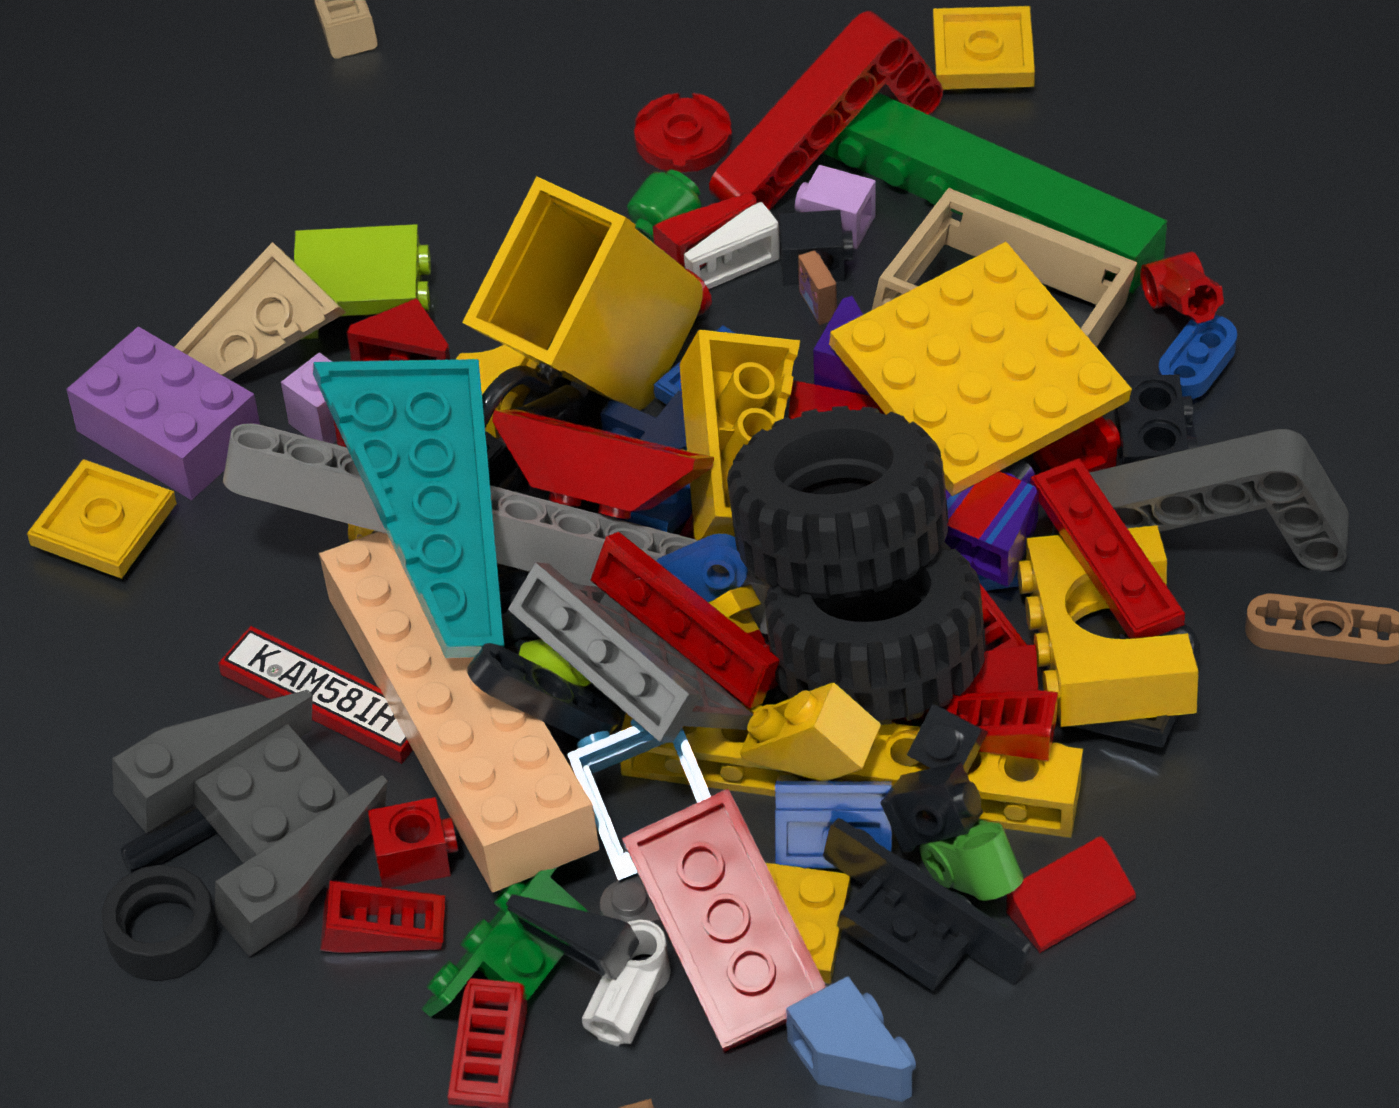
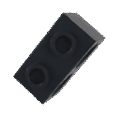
[1113,374,1198,466]

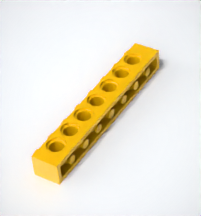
[620,702,1083,838]

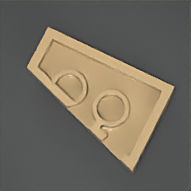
[175,242,347,380]

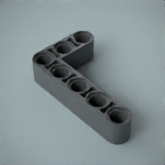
[1052,429,1349,571]

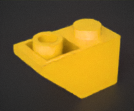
[739,682,881,781]

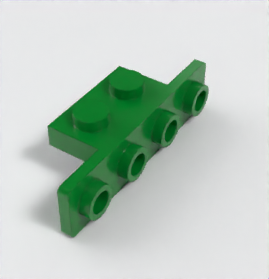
[421,867,589,1017]

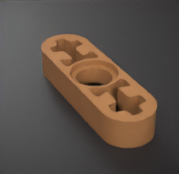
[1245,593,1399,664]

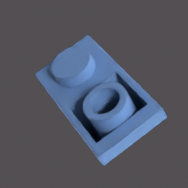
[786,976,916,1102]

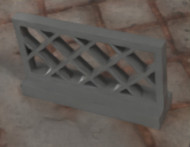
[508,562,753,743]

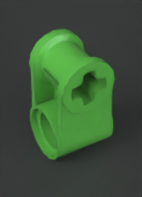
[920,819,1023,900]

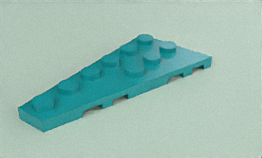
[313,359,504,658]

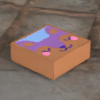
[798,250,837,325]

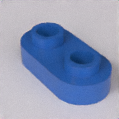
[1158,315,1237,399]
[656,534,749,602]

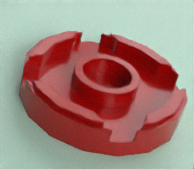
[634,93,732,173]

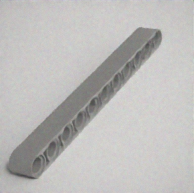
[223,423,770,634]

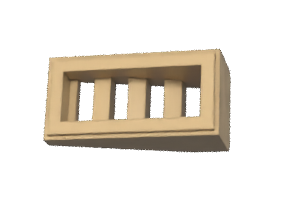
[313,0,378,58]

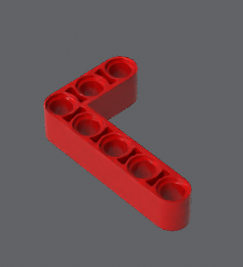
[709,11,943,211]

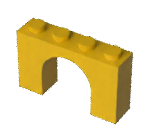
[1017,525,1198,727]

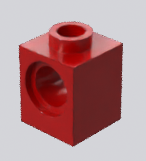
[368,797,458,888]

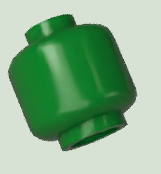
[627,170,702,243]

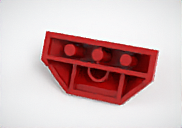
[492,409,714,519]

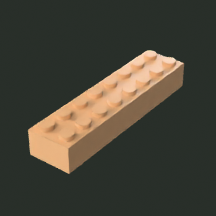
[319,532,600,893]

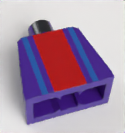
[944,460,1039,587]

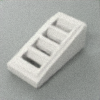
[684,202,780,289]

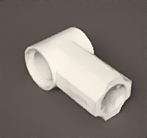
[582,919,671,1046]

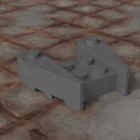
[112,690,388,957]

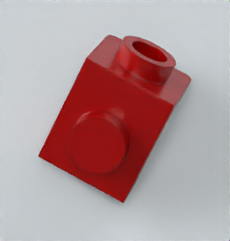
[1033,416,1121,473]

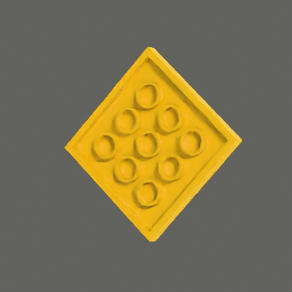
[829,241,1132,496]

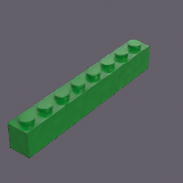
[823,92,1167,293]

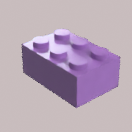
[66,327,260,500]

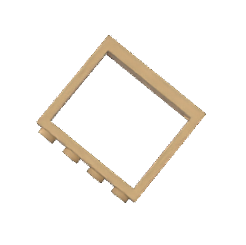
[872,188,1137,347]

